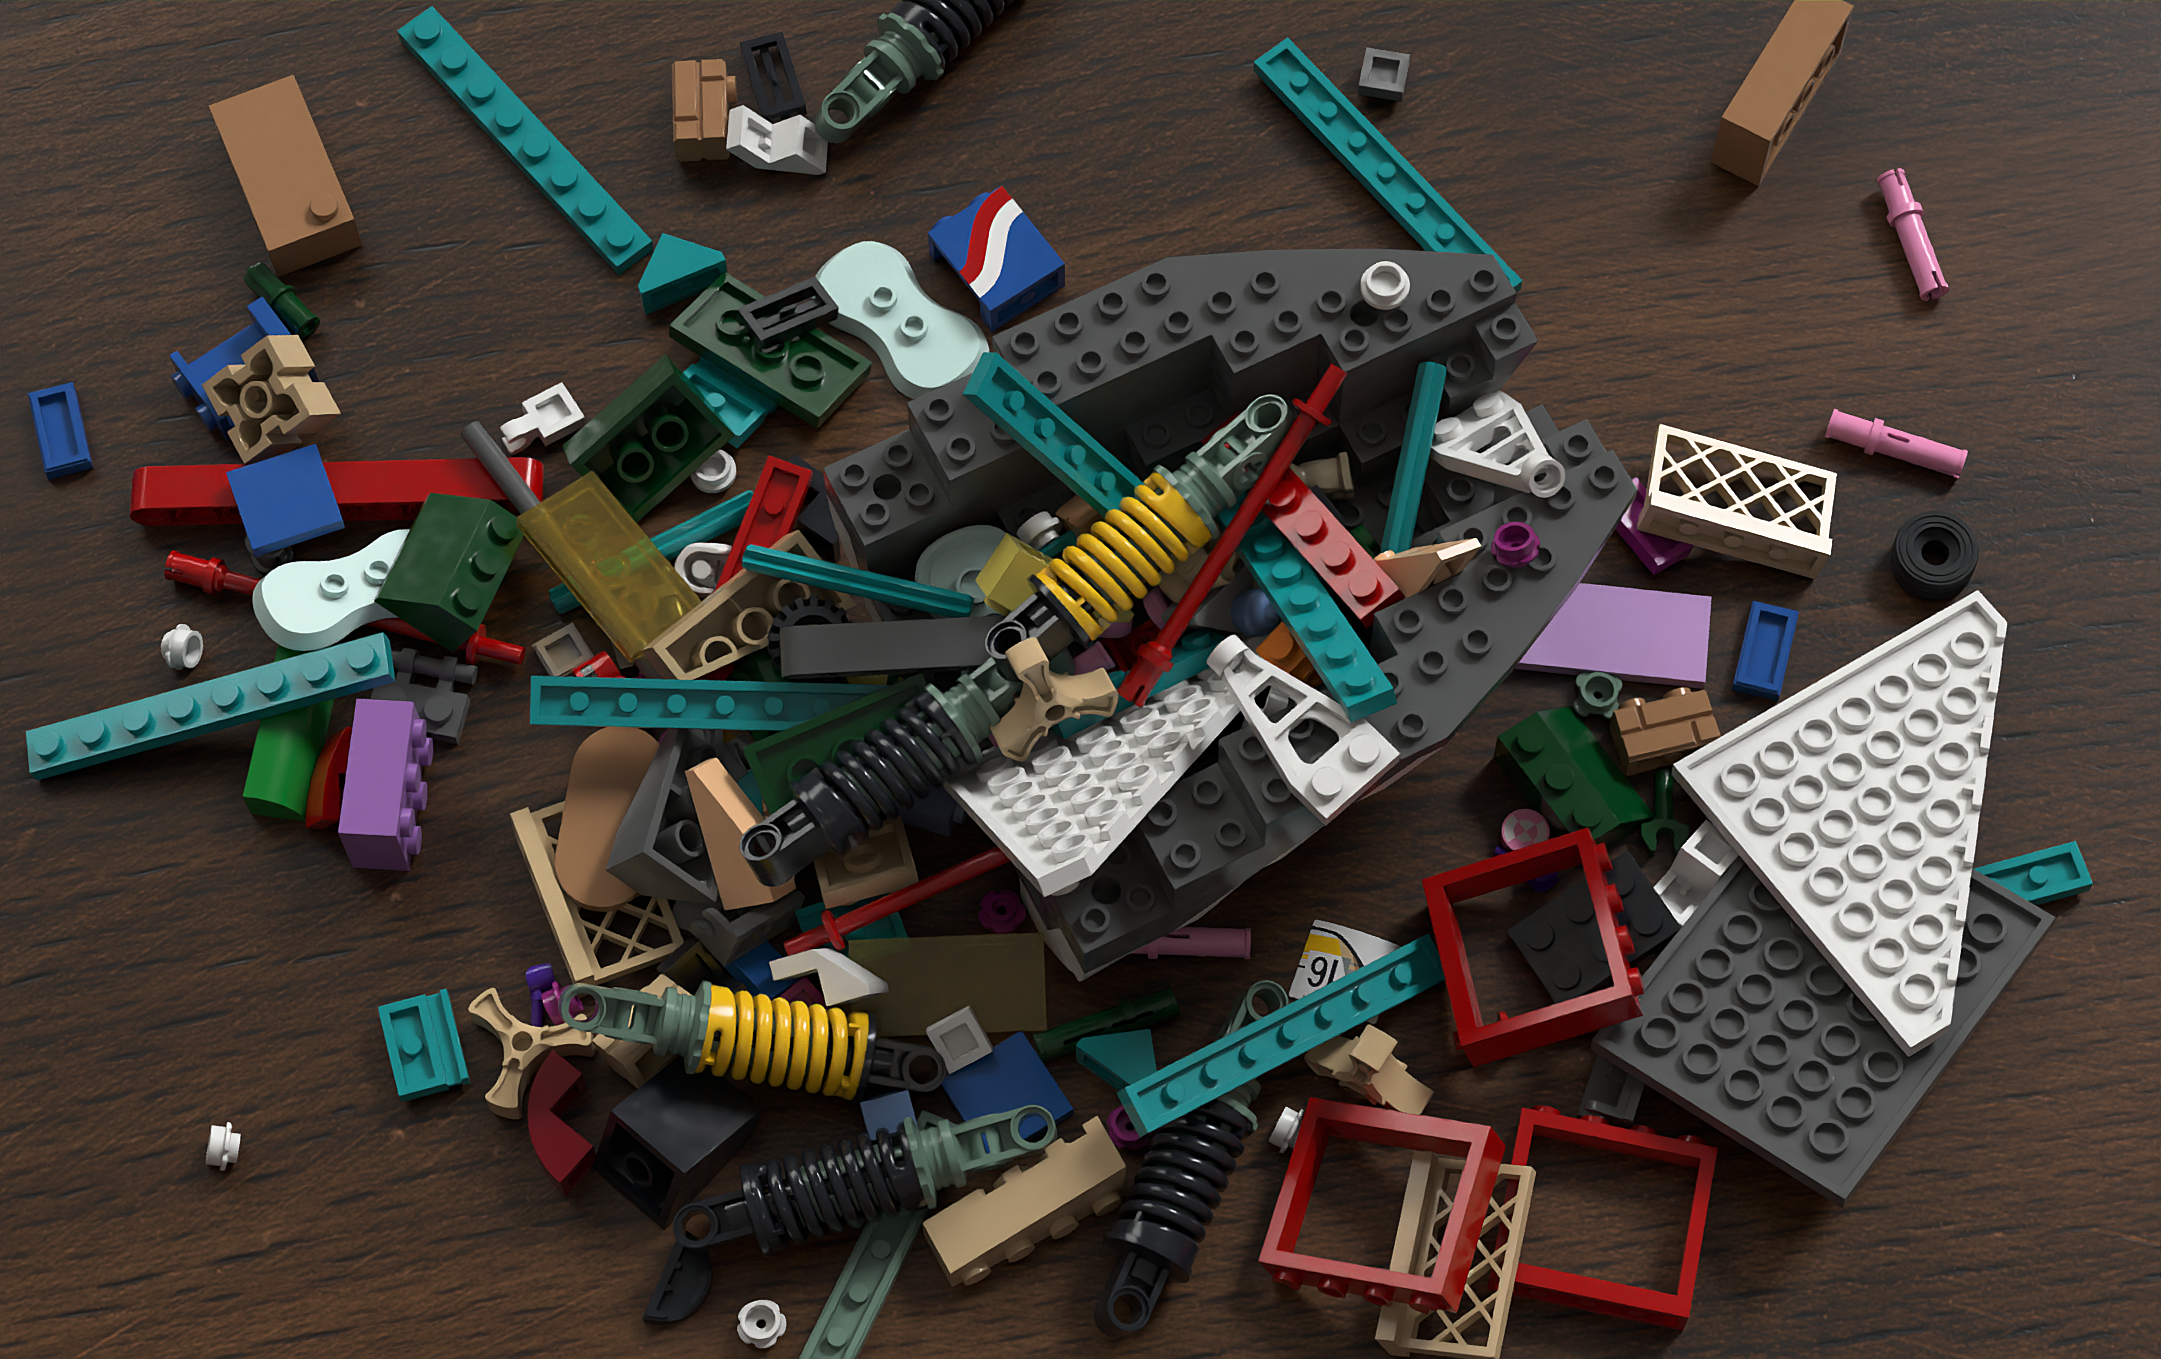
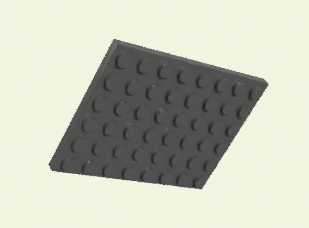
[1591,856,2056,1208]

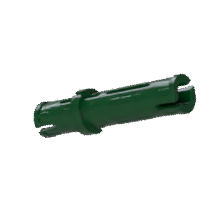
[1032,986,1180,1063]

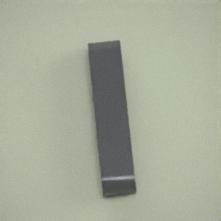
[779,616,1007,679]

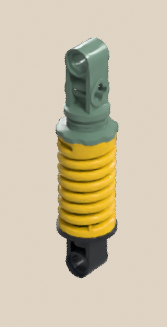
[985,394,1295,682]
[558,981,946,1104]

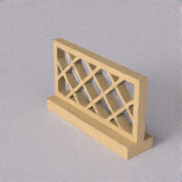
[1637,424,1837,579]
[510,801,684,998]
[1375,1150,1536,1359]

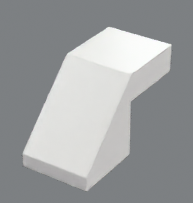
[726,105,828,175]
[1654,820,1739,927]
[769,948,889,1006]

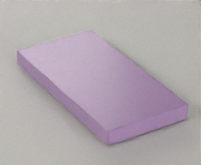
[1515,583,1712,689]

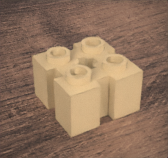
[202,335,341,464]

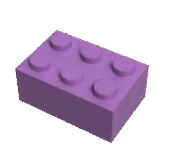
[338,699,433,871]

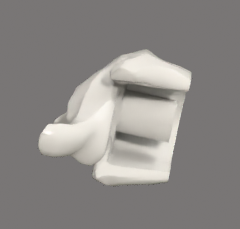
[674,543,732,599]

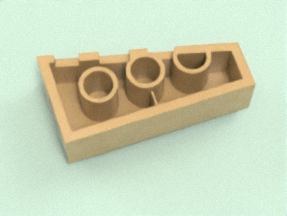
[641,530,857,680]
[922,1116,1126,1287]

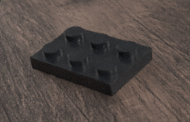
[1507,850,1681,1004]

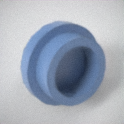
[1231,588,1280,637]

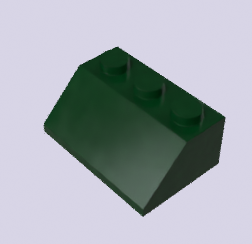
[562,354,735,527]
[374,493,529,652]
[1493,706,1655,869]

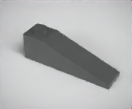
[606,728,724,905]

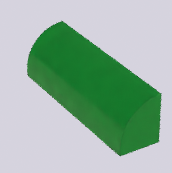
[243,641,342,821]

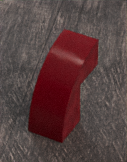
[527,1050,596,1197]

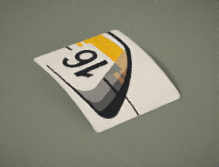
[1289,920,1401,1024]

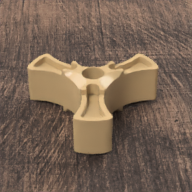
[989,637,1118,761]
[468,988,595,1119]
[1304,1025,1434,1115]

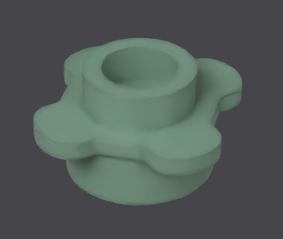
[1573,672,1622,720]

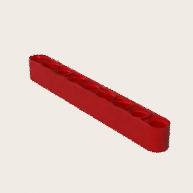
[130,457,544,526]

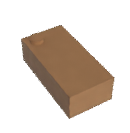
[1711,0,1854,186]
[209,75,362,277]

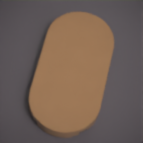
[554,727,660,912]

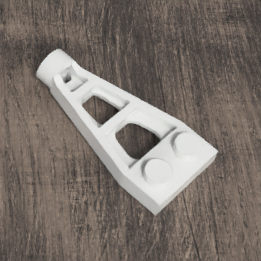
[1429,390,1565,498]
[1207,635,1400,826]

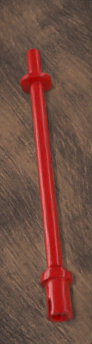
[1116,363,1348,708]
[164,550,525,665]
[783,846,1011,956]

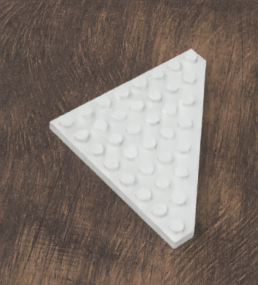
[1671,590,2007,1057]
[940,618,1282,897]

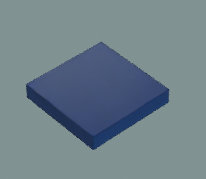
[226,444,345,557]
[939,1031,1074,1154]

